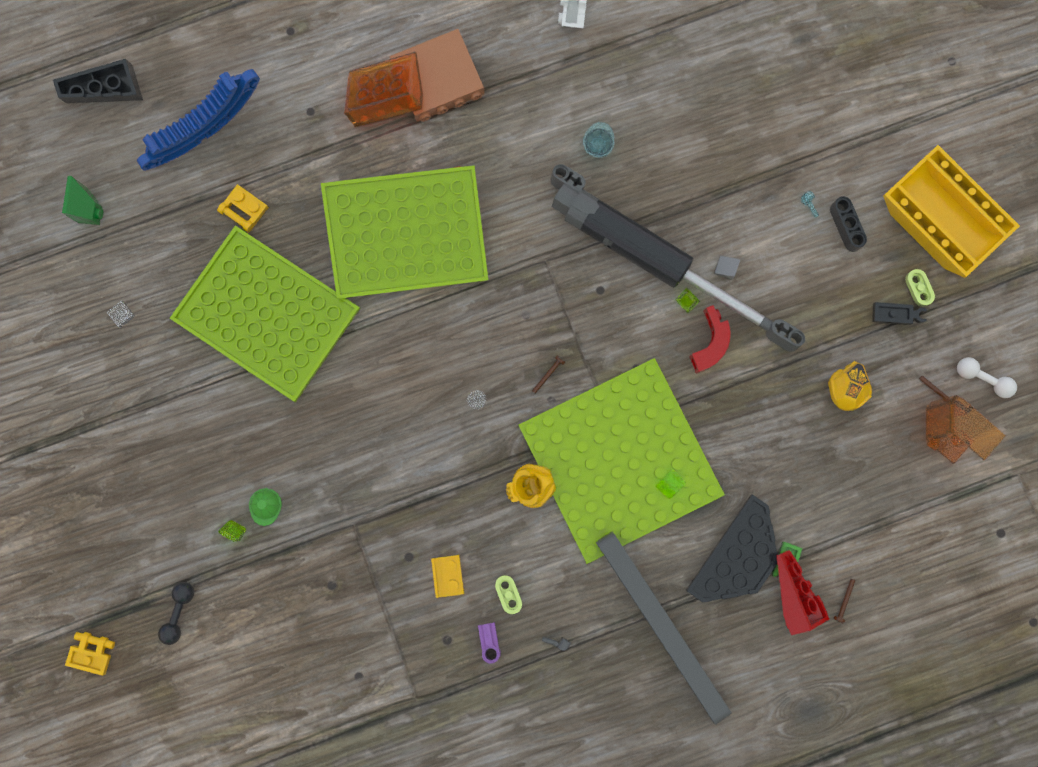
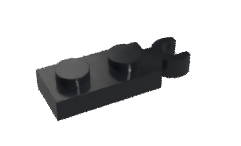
[872,302,927,325]

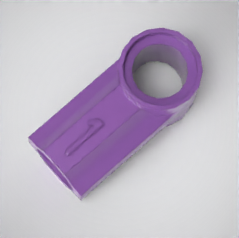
[478,622,501,663]

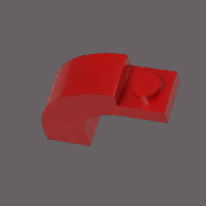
[689,305,731,374]

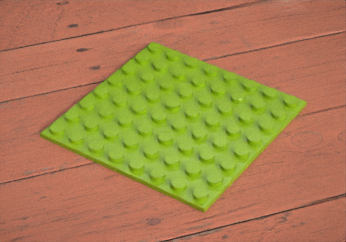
[518,358,725,564]

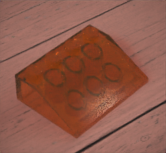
[344,52,423,128]

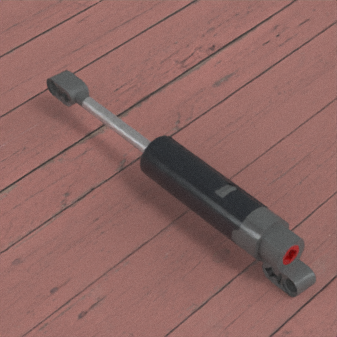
[550,164,805,352]

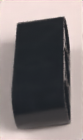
[830,196,867,252]

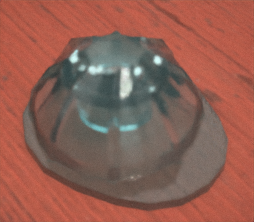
[583,122,615,157]

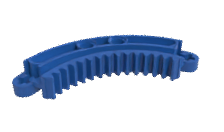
[137,69,260,171]

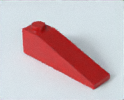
[777,550,830,636]

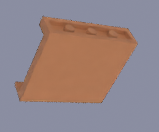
[389,29,485,122]

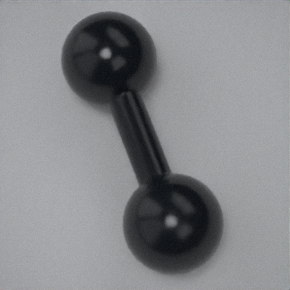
[158,582,195,645]

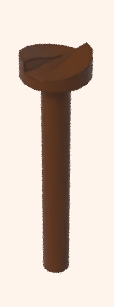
[532,355,566,394]
[919,376,959,410]
[834,579,855,624]

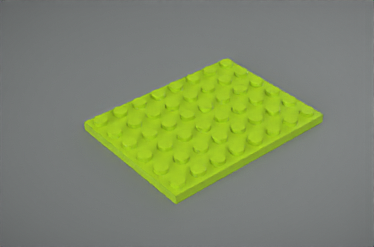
[321,165,488,299]
[170,226,360,403]

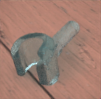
[801,191,819,218]

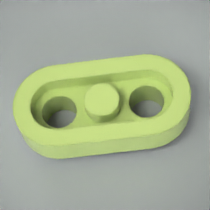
[905,269,935,307]
[495,575,522,614]

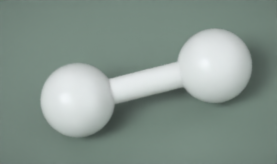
[957,357,1017,398]

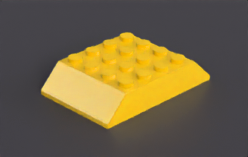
[883,145,1020,278]

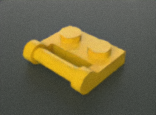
[217,184,269,233]

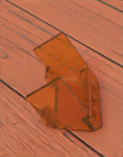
[926,395,1006,464]

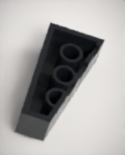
[53,59,143,103]

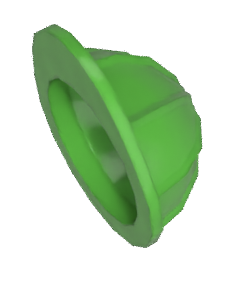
[249,488,282,526]

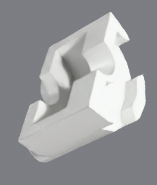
[558,0,587,28]

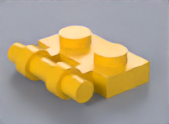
[65,632,115,676]

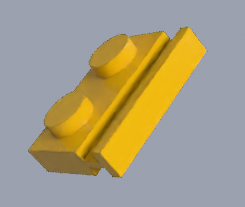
[431,555,464,598]

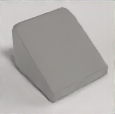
[714,256,740,280]

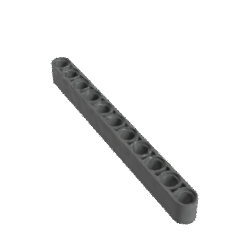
[596,531,732,725]

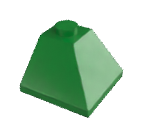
[62,176,103,225]

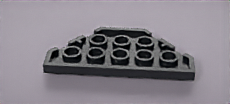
[686,494,778,603]

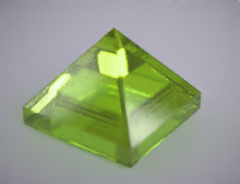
[675,288,700,313]

